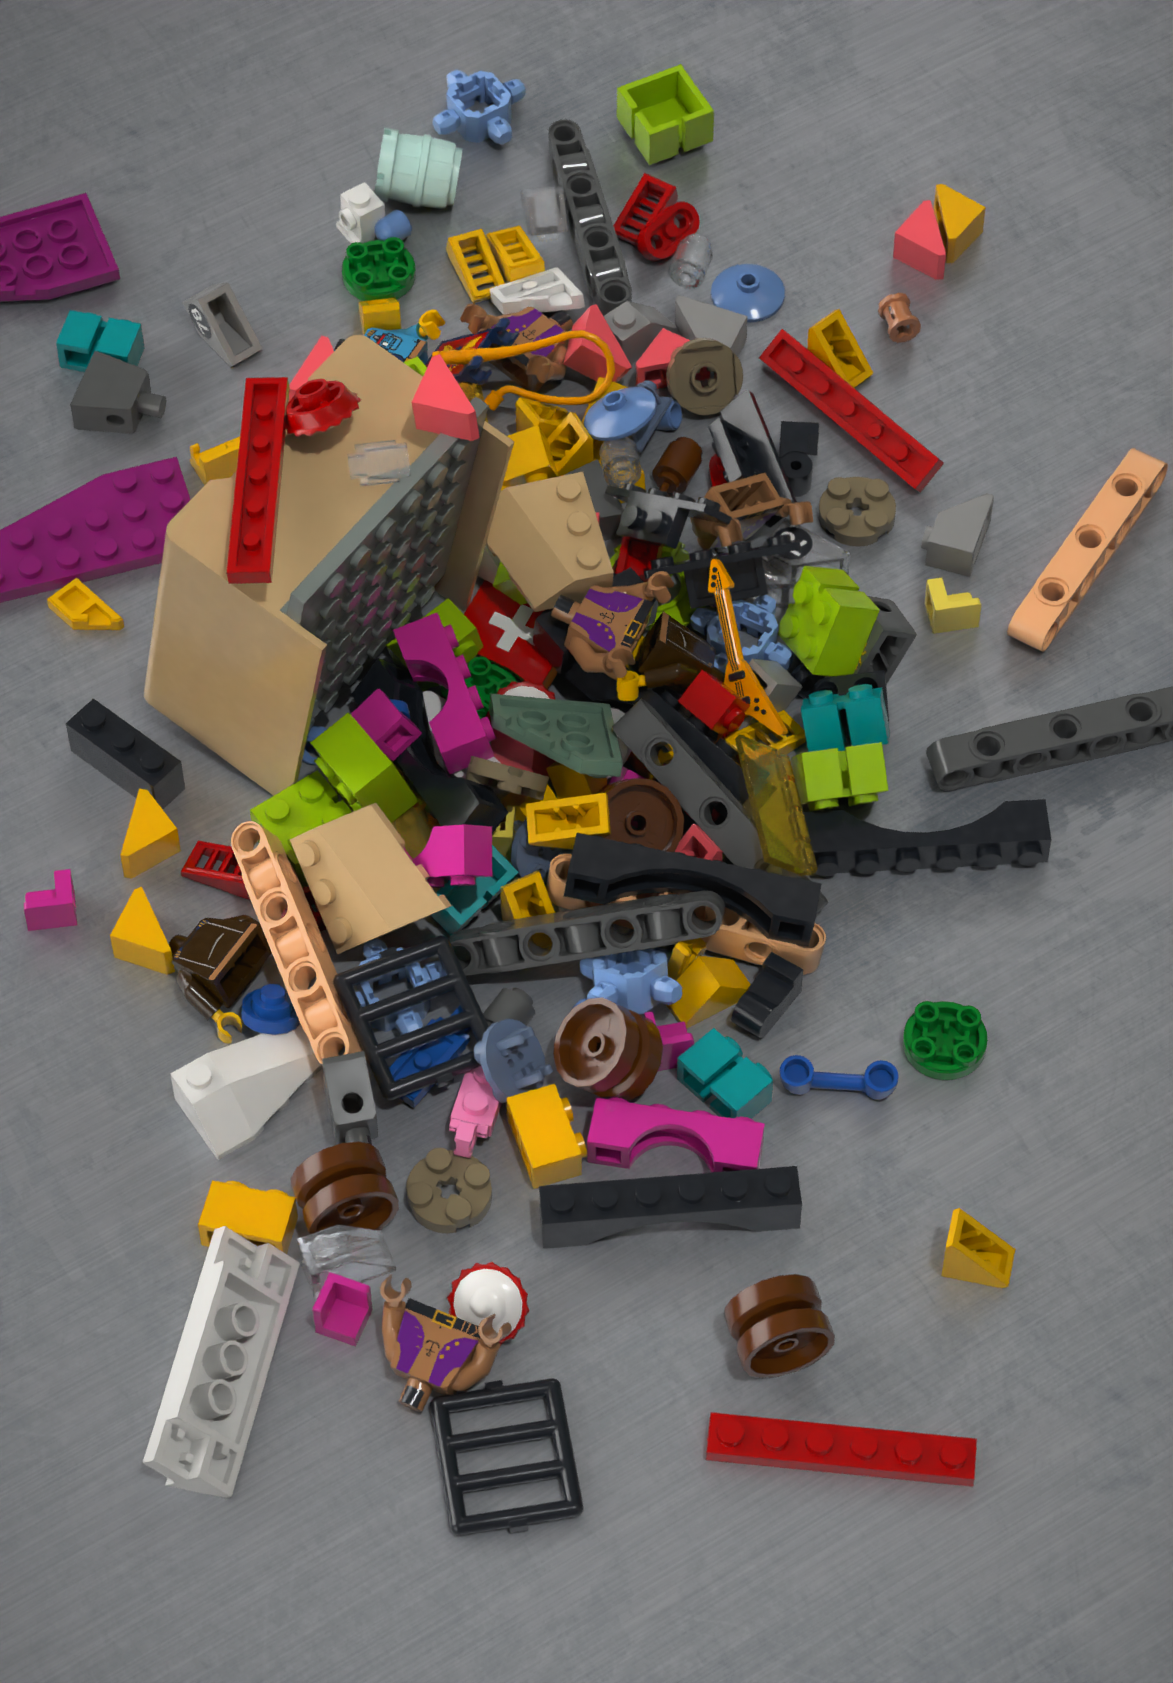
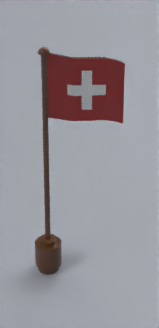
[464,437,702,690]

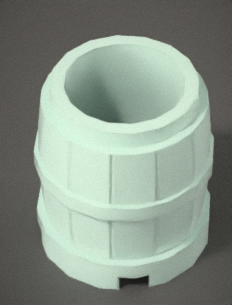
[374,128,463,209]

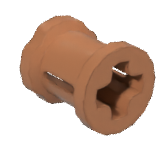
[878,293,921,343]

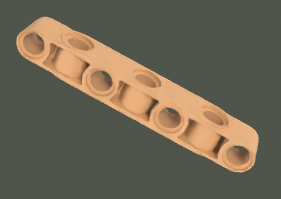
[1007,448,1168,652]
[231,821,367,1064]
[546,853,826,975]

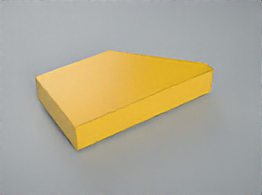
[47,578,124,630]
[667,938,707,980]

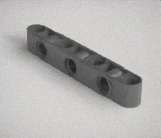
[548,119,632,316]
[926,686,1173,791]
[612,698,828,914]
[440,890,725,976]

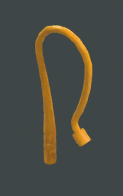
[432,330,615,411]

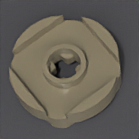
[666,338,743,415]
[818,477,896,547]
[465,756,549,800]
[406,1148,492,1234]

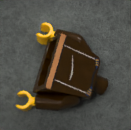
[616,612,725,701]
[169,915,276,1044]

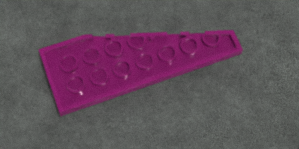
[0,193,120,301]
[0,456,191,603]

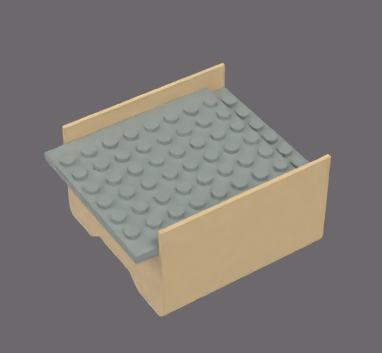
[144,335,514,796]

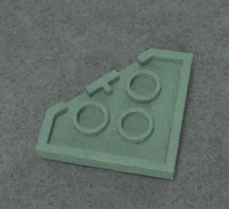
[489,694,623,778]

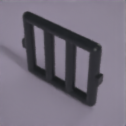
[333,935,489,1100]
[430,1378,584,1535]

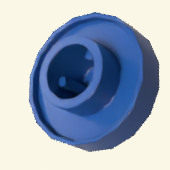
[241,984,300,1035]

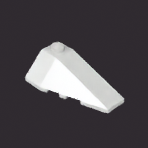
[170,1024,323,1160]

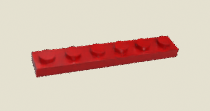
[759,329,944,493]
[226,377,290,584]
[706,1412,977,1487]

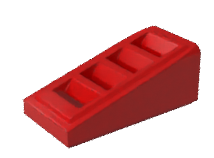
[613,173,678,247]
[181,840,251,901]

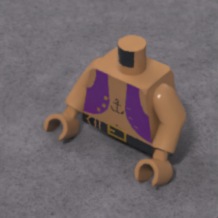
[460,303,573,393]
[690,473,814,551]
[551,571,674,680]
[380,1274,512,1412]

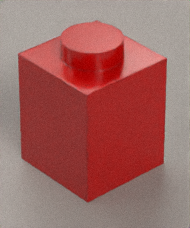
[678,670,750,737]

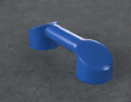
[780,1055,899,1100]

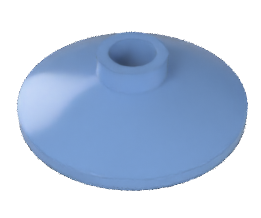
[711,264,785,323]
[584,387,657,441]

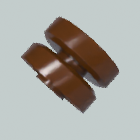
[596,778,684,852]
[553,997,663,1101]
[290,1142,399,1245]
[724,1274,835,1378]

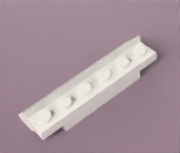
[143,1226,300,1498]

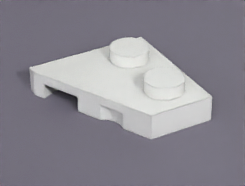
[489,267,585,315]

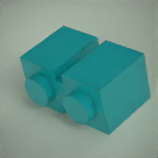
[56,310,145,372]
[801,684,890,752]
[431,845,519,936]
[677,1028,773,1119]

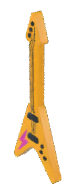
[708,559,788,741]

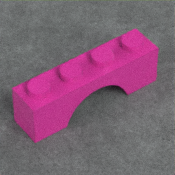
[393,612,496,774]
[404,824,492,888]
[587,1097,765,1173]

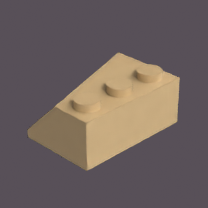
[486,472,614,612]
[290,803,452,954]

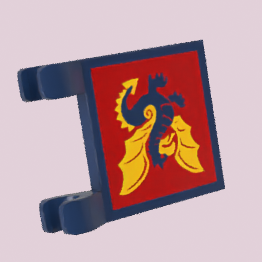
[425,317,519,385]

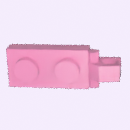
[449,1066,502,1158]

